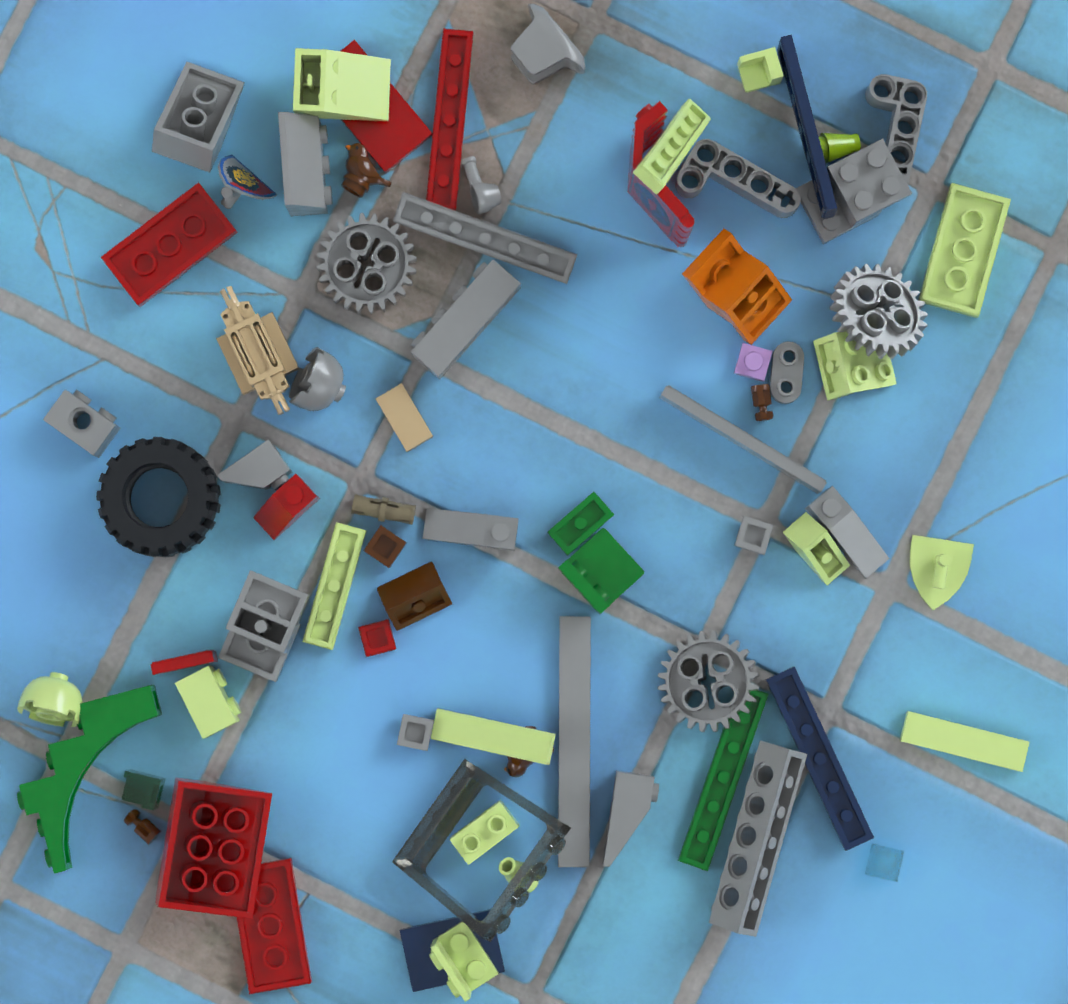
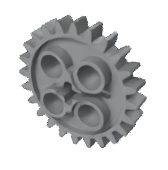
[316,213,417,314]
[830,264,928,359]
[658,631,760,732]

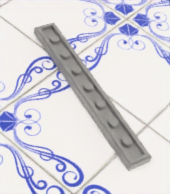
[558,616,591,867]

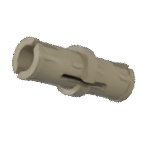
[351,494,416,525]

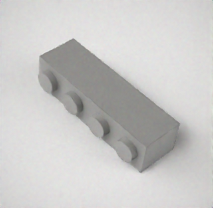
[411,259,521,380]

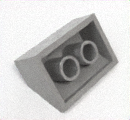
[278,112,333,217]

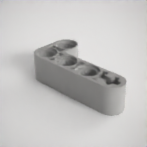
[865,74,927,185]
[675,139,801,218]

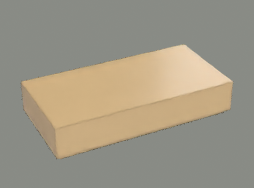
[375,383,433,452]

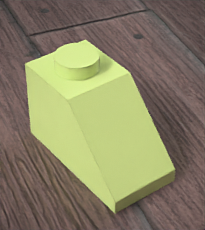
[783,512,850,585]

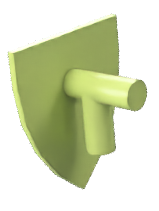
[910,535,974,610]

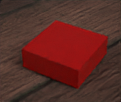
[358,619,397,657]

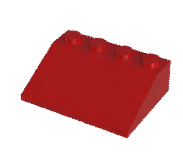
[155,777,272,919]

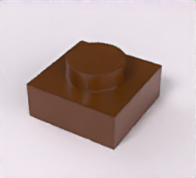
[363,525,407,568]

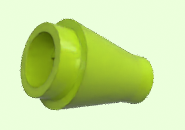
[819,133,861,163]

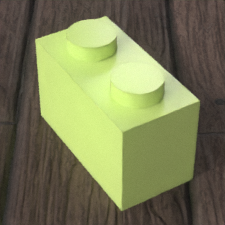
[175,666,241,739]

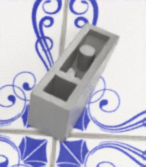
[805,486,890,579]
[423,508,519,551]
[603,770,659,867]

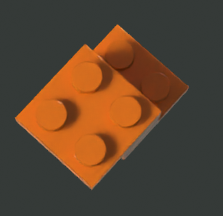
[682,228,792,345]

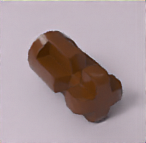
[751,384,774,421]
[124,809,161,845]

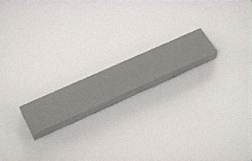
[393,192,578,284]
[659,385,827,494]

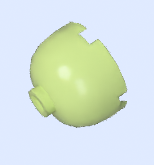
[17,672,83,727]

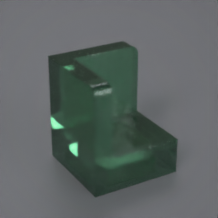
[122,769,166,811]

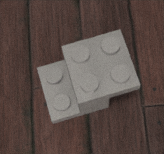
[796,138,912,244]
[218,570,309,682]

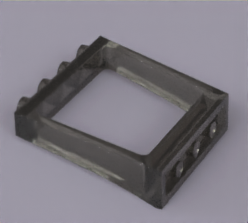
[392,759,571,942]

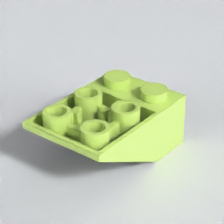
[293,48,391,121]

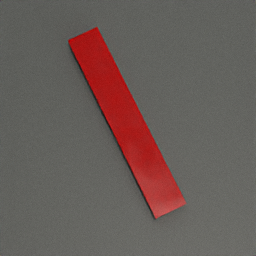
[426,28,474,211]

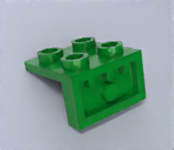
[558,528,644,615]

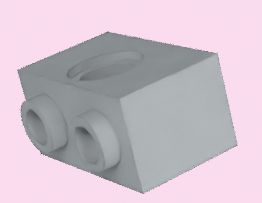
[43,389,120,458]

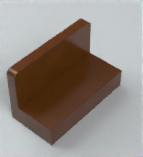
[377,562,452,631]

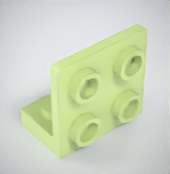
[813,331,896,401]
[429,919,499,1002]

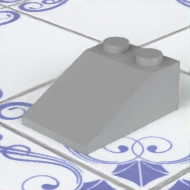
[152,62,245,173]

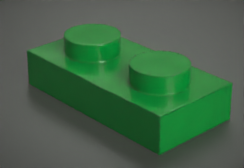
[547,492,614,556]

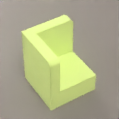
[737,47,784,93]

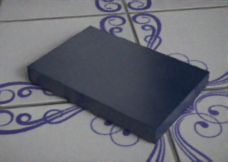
[399,909,505,992]

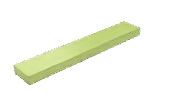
[633,99,711,195]

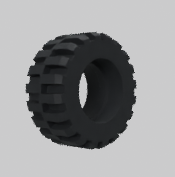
[96,437,221,557]

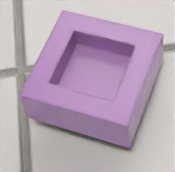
[734,343,773,382]

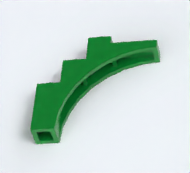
[17,685,162,874]

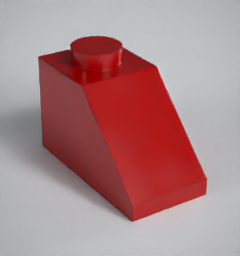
[253,473,320,540]

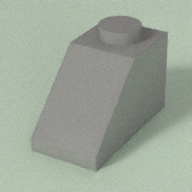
[217,439,292,490]

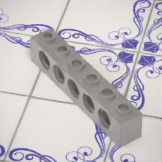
[709,741,807,937]

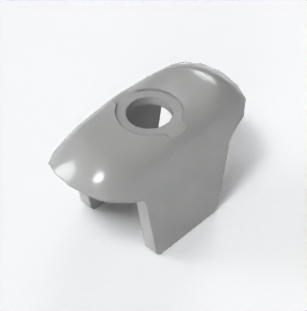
[511,3,585,85]

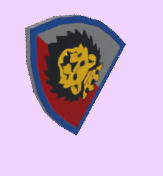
[218,155,277,209]

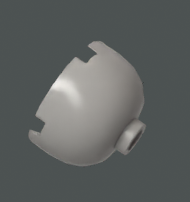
[289,347,346,411]

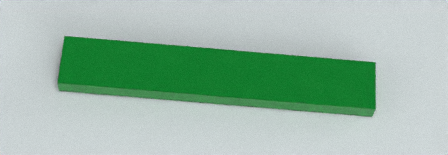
[678,690,769,871]

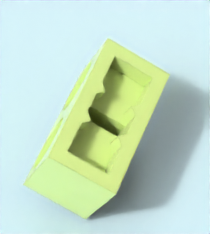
[450,799,519,865]

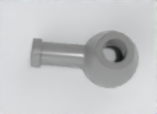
[461,156,501,215]

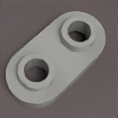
[769,342,804,404]

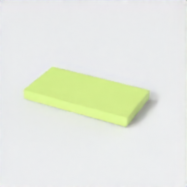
[918,183,1011,318]

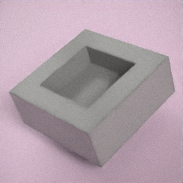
[734,516,774,555]
[397,714,434,751]

